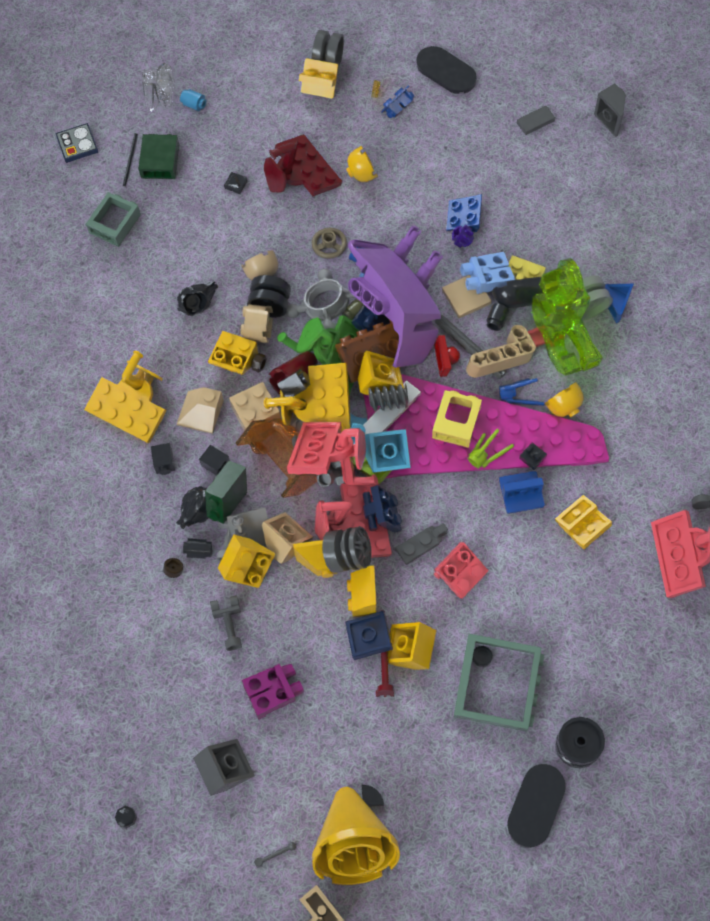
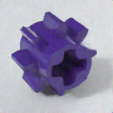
[452,225,474,248]

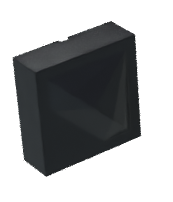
[224,172,248,194]

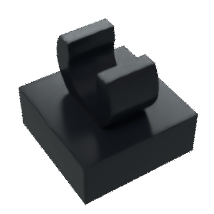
[519,442,547,470]

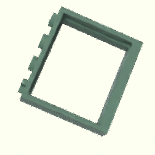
[453,633,544,732]

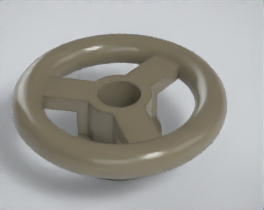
[312,227,347,259]

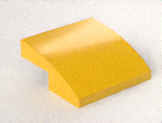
[555,495,612,549]

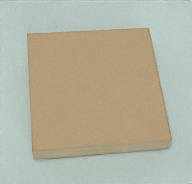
[442,275,491,318]

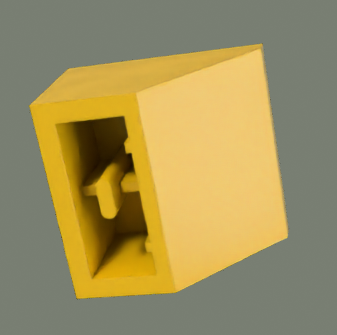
[208,331,258,375]
[218,534,275,588]

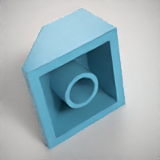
[365,429,411,472]

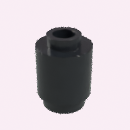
[486,303,510,331]
[183,538,212,559]

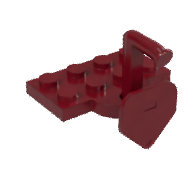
[264,134,342,197]

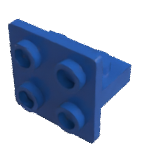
[499,471,545,514]

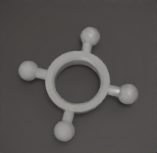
[286,269,355,329]

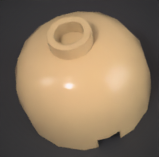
[241,250,278,280]

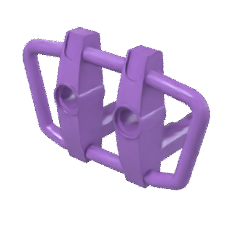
[348,226,443,290]

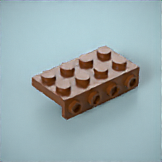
[335,319,399,383]

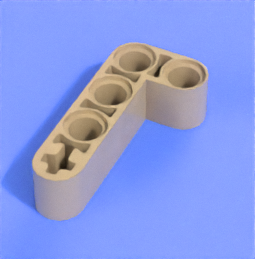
[466,325,536,378]

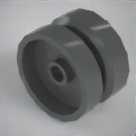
[312,30,344,69]

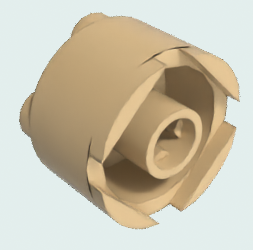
[240,304,273,343]

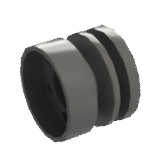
[322,526,372,573]

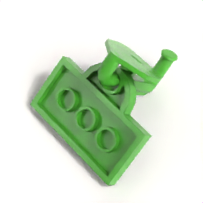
[277,315,359,395]

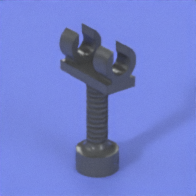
[317,461,345,487]
[210,595,242,651]

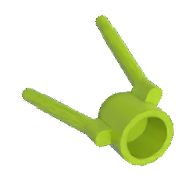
[468,429,514,469]

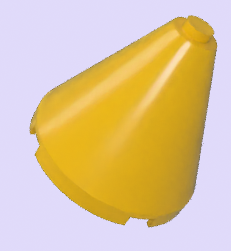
[312,787,400,885]

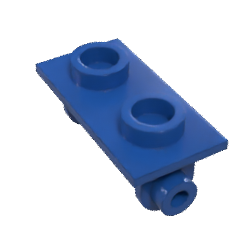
[381,85,414,118]

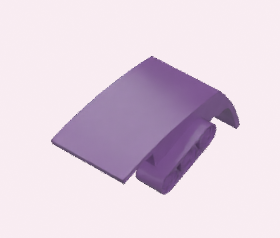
[348,248,441,368]

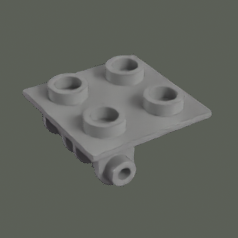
[227,507,268,545]

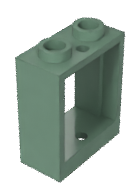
[86,192,141,247]

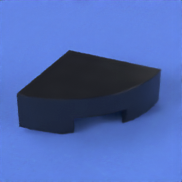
[362,785,384,807]

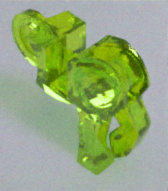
[532,258,603,376]

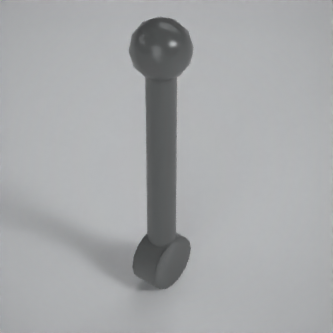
[254,842,296,867]

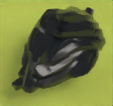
[177,280,218,316]
[176,486,208,529]

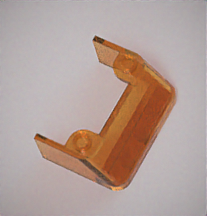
[236,418,318,498]

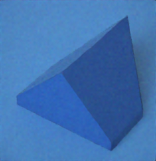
[605,283,634,324]

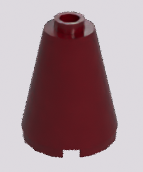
[269,351,318,395]

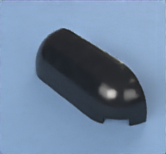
[492,275,560,308]

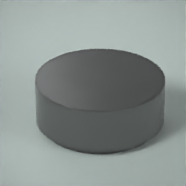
[691,494,710,509]

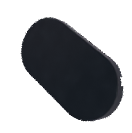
[416,46,477,94]
[507,764,566,848]

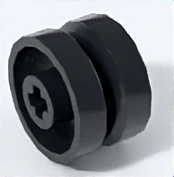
[247,275,291,318]
[555,717,605,769]

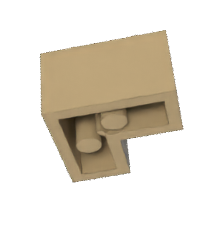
[299,885,344,921]

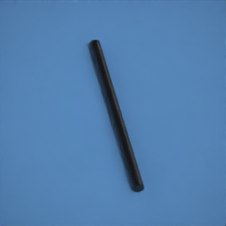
[123,133,138,186]

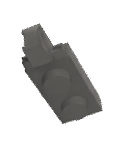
[395,523,448,565]

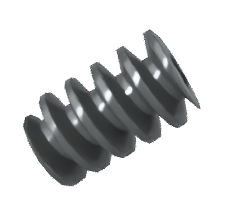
[368,384,409,412]

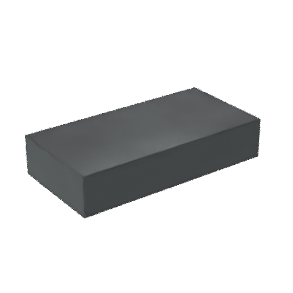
[517,106,555,135]

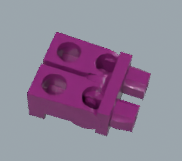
[242,664,304,720]

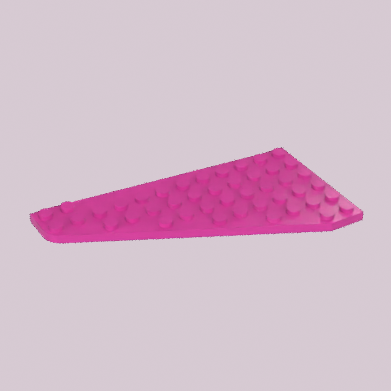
[363,374,609,479]

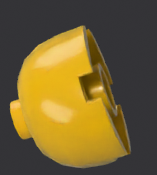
[346,146,378,182]
[545,382,584,418]

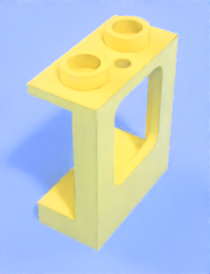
[432,390,482,448]

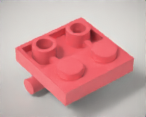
[434,542,489,599]

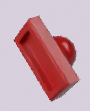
[434,335,460,377]

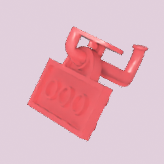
[287,422,378,485]
[315,483,392,558]
[651,510,710,598]

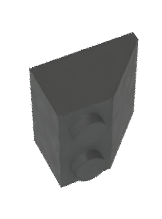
[594,83,626,137]
[193,739,255,796]

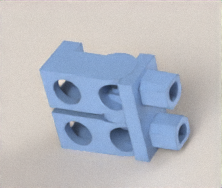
[460,252,515,294]

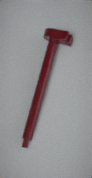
[376,610,394,697]

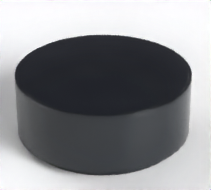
[472,646,493,667]

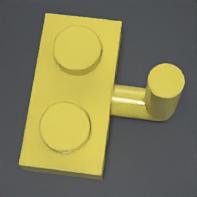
[508,255,546,280]

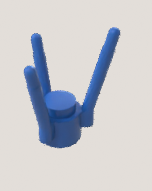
[499,378,545,406]

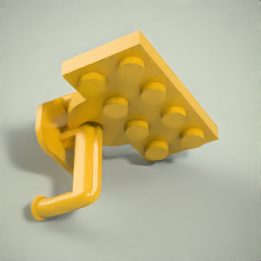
[84,350,167,443]
[263,363,351,432]

